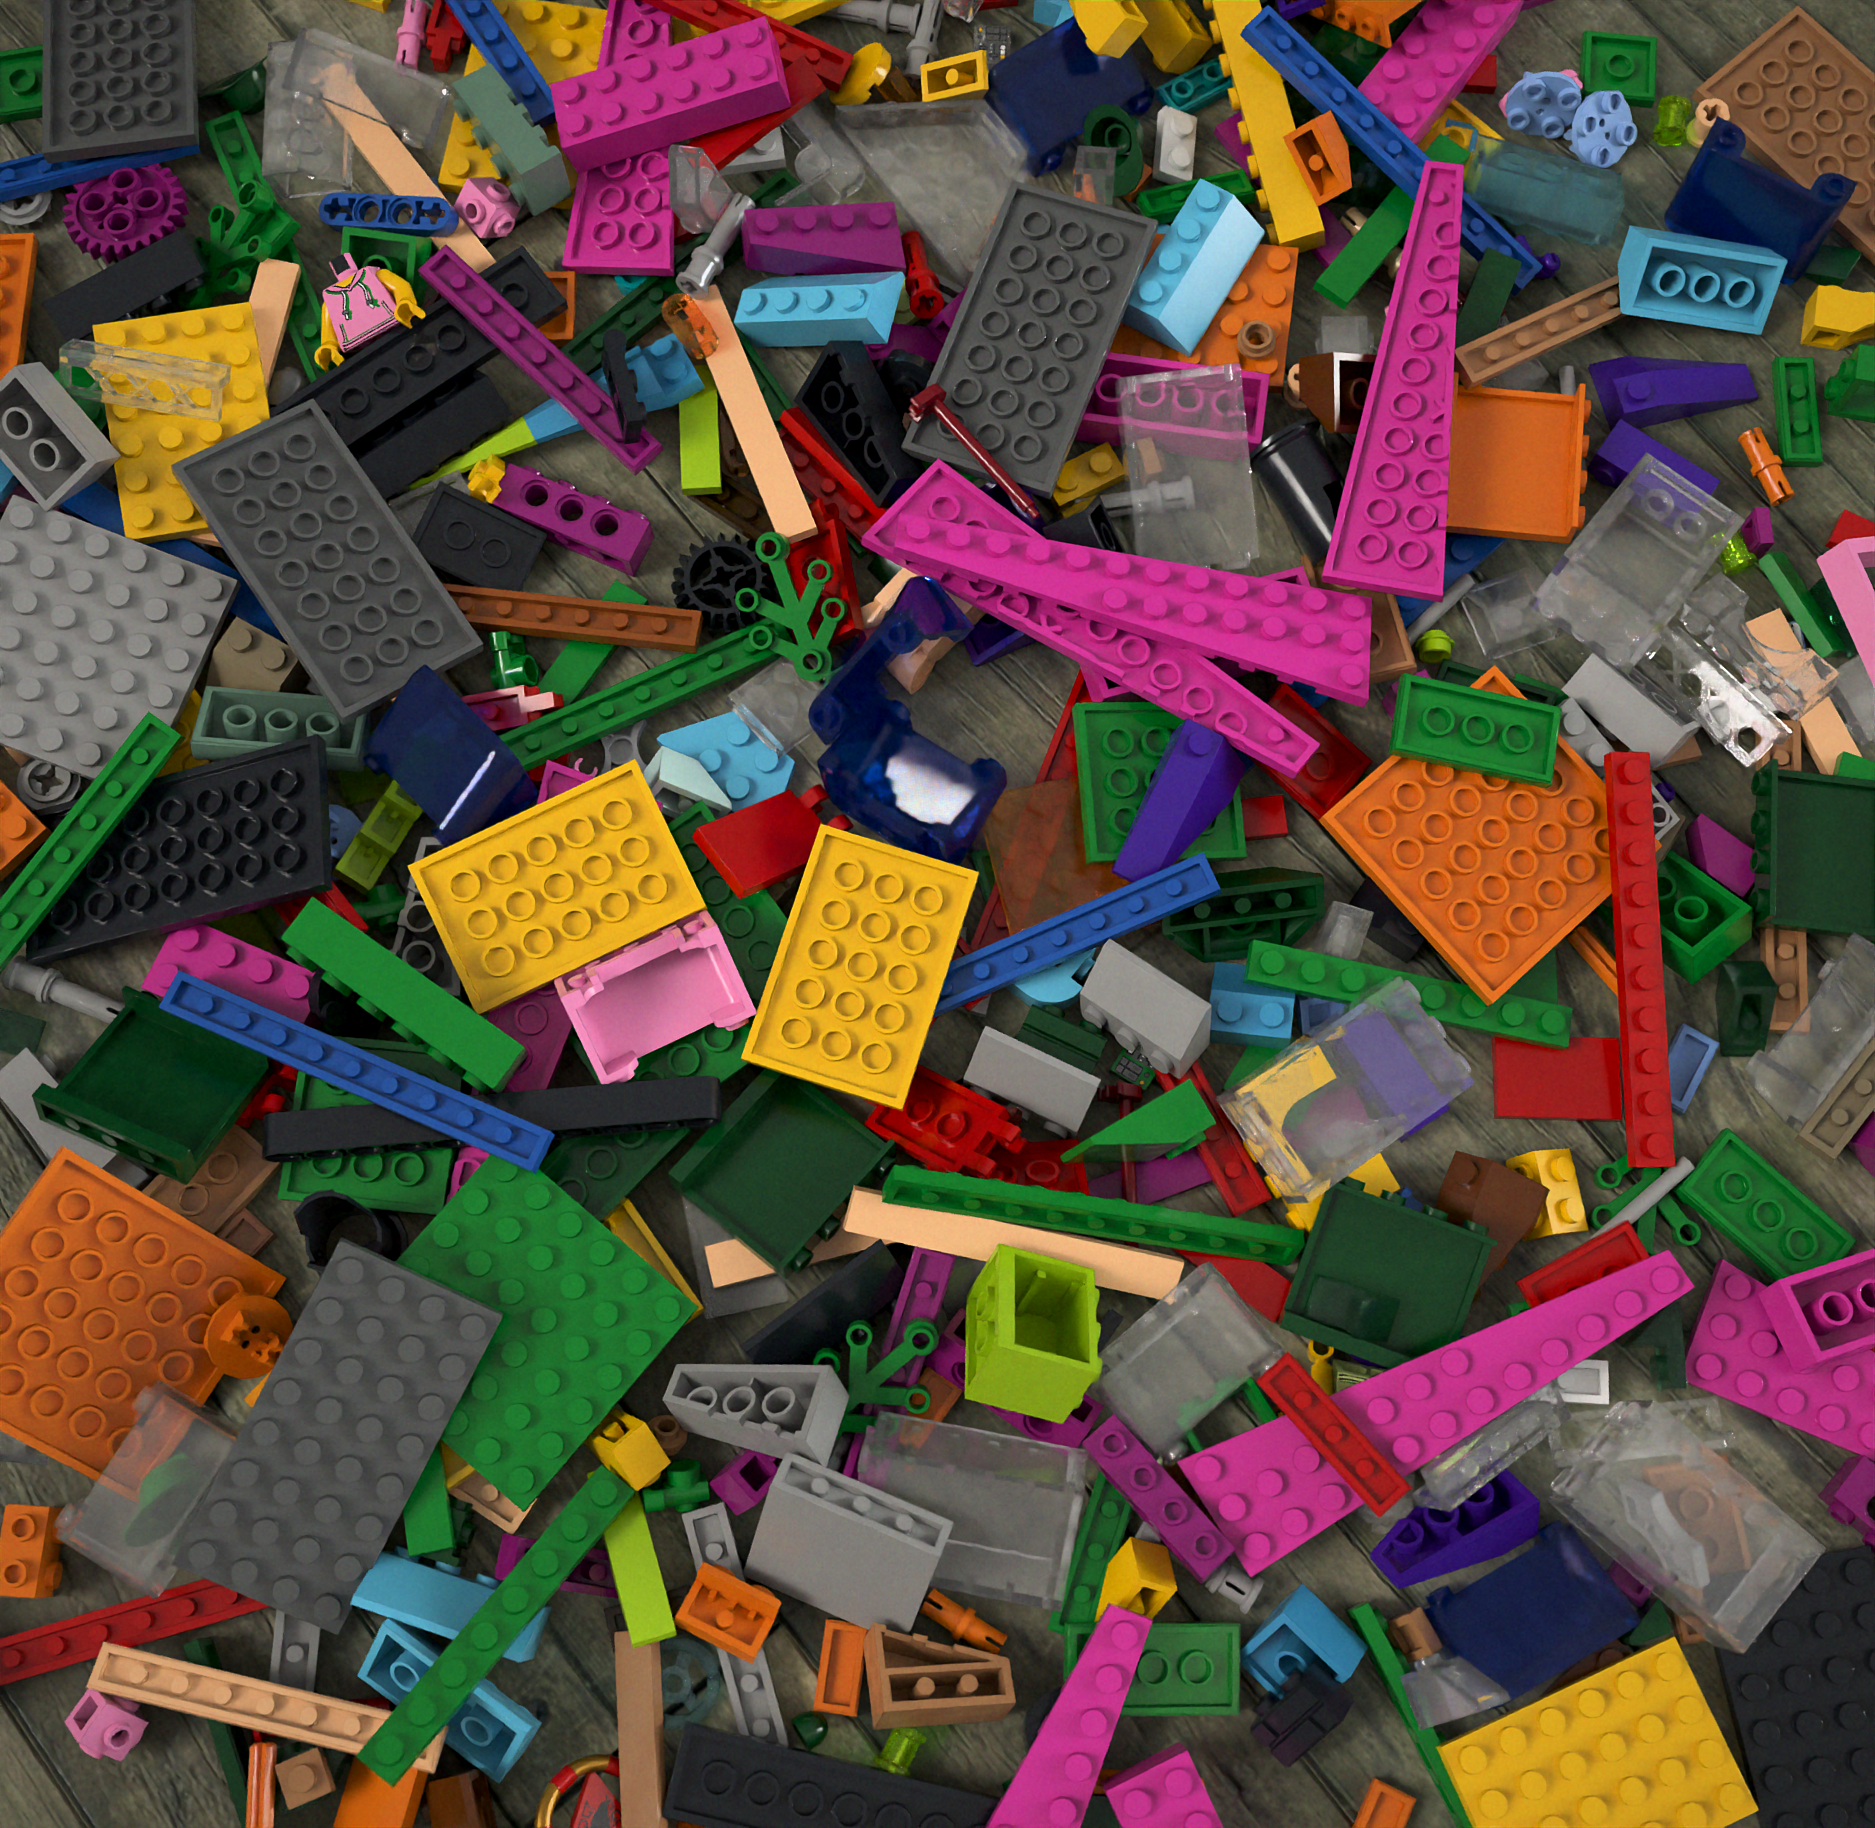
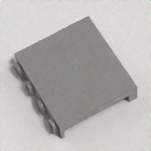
[743,1451,954,1635]

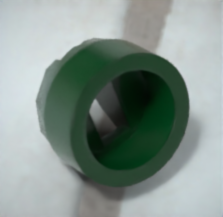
[791,1711,828,1751]

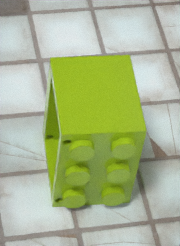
[965,1243,1102,1424]

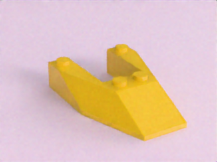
[1068,0,1214,75]

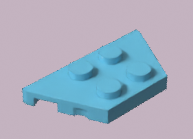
[657,709,796,814]

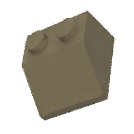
[203,616,310,695]

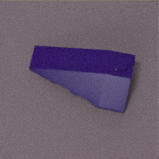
[1588,356,1759,431]
[1111,718,1246,883]
[1370,1444,1540,1589]

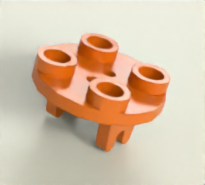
[204,1292,293,1379]

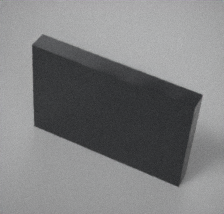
[411,481,548,592]

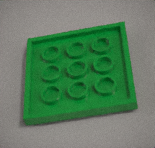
[1072,702,1247,865]
[278,1035,466,1216]

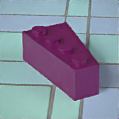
[740,202,907,276]

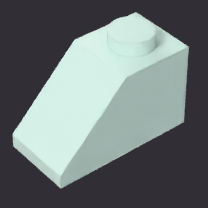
[643,746,732,820]

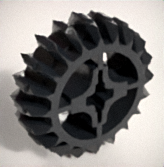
[671,532,777,637]

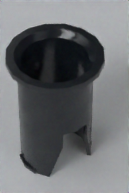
[1241,416,1345,568]
[293,1189,409,1277]

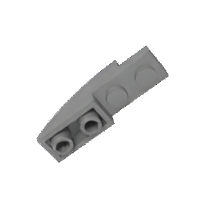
[1557,697,1680,840]

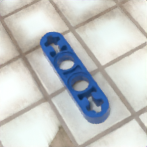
[319,192,459,237]

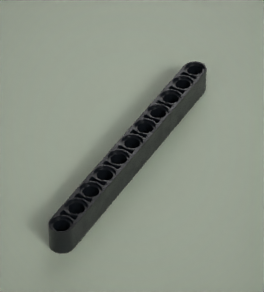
[262,1076,722,1163]

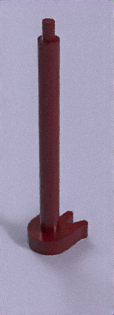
[908,383,1040,519]
[1097,1081,1143,1248]

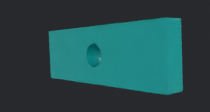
[1155,52,1233,115]

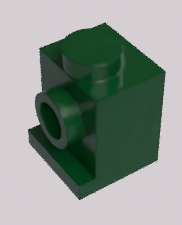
[423,1496,476,1567]

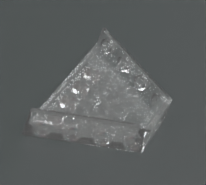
[835,99,1030,288]

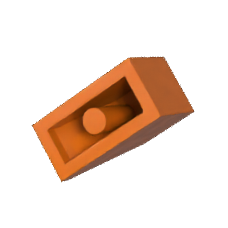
[1283,110,1352,207]

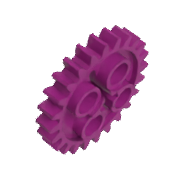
[62,163,189,264]

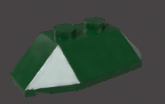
[1309,9,1418,109]
[1161,867,1325,963]

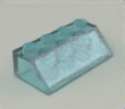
[1463,134,1625,246]

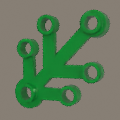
[177,179,273,311]
[735,532,848,681]
[1588,1134,1701,1257]
[814,1317,939,1442]

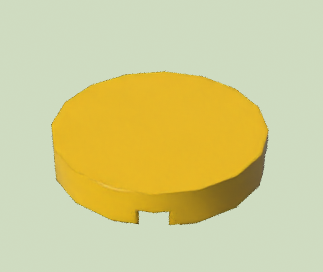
[829,42,892,111]

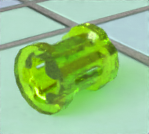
[1652,95,1692,147]
[1706,525,1757,577]
[873,1727,928,1775]

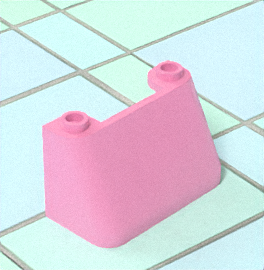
[554,909,757,1084]

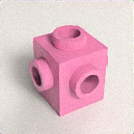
[453,177,522,239]
[65,1689,149,1762]

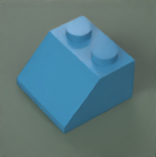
[1209,962,1295,1050]
[1240,1583,1369,1695]

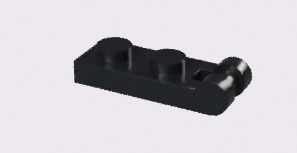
[601,329,647,444]

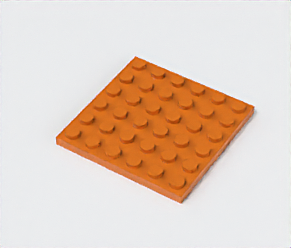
[1318,665,1663,1006]
[0,1145,287,1503]

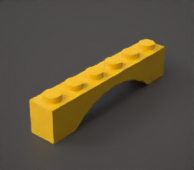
[1800,285,1875,351]

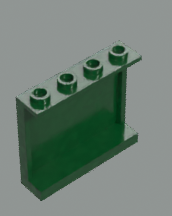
[1749,758,1875,941]
[32,986,274,1185]
[668,1068,897,1280]
[1277,1174,1498,1369]

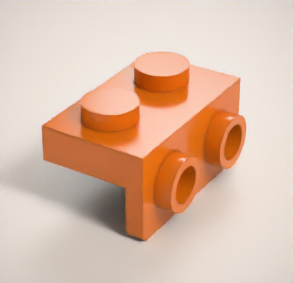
[0,1504,70,1598]
[674,1562,782,1665]

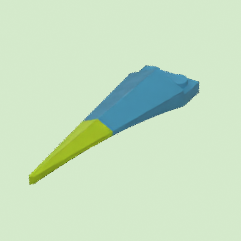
[409,332,705,493]

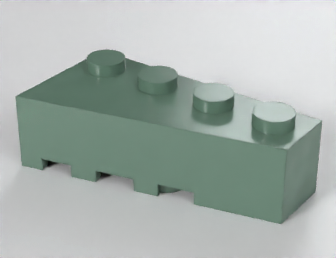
[451,63,572,217]

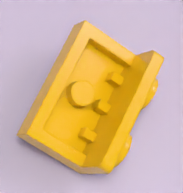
[1506,1148,1589,1241]

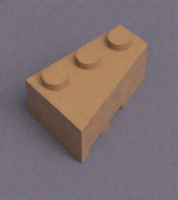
[863,1622,1016,1730]

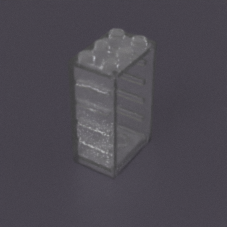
[1114,363,1259,570]
[1528,452,1745,675]
[1215,976,1475,1204]
[1547,1400,1826,1655]
[858,1411,1087,1612]

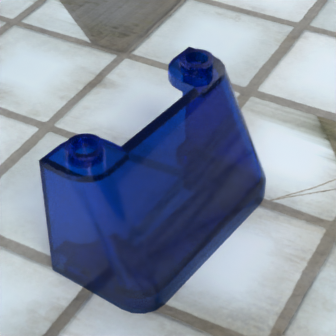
[983,16,1155,178]
[1664,116,1858,285]
[808,576,975,745]
[362,664,539,848]
[817,693,1007,866]
[1421,1519,1641,1710]

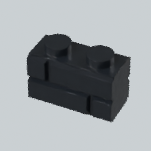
[1249,1661,1354,1767]

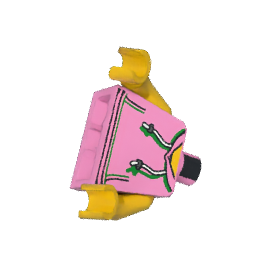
[314,253,426,372]

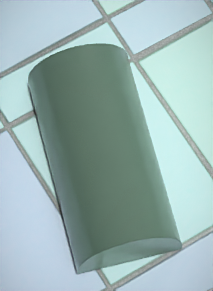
[190,686,370,773]

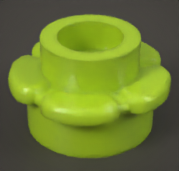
[1415,630,1455,664]

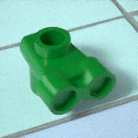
[488,631,539,689]
[350,884,406,935]
[640,1459,709,1513]

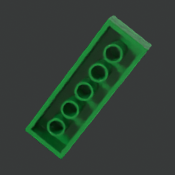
[281,896,529,1094]

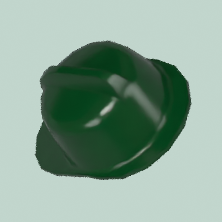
[198,55,278,115]
[1083,103,1144,196]

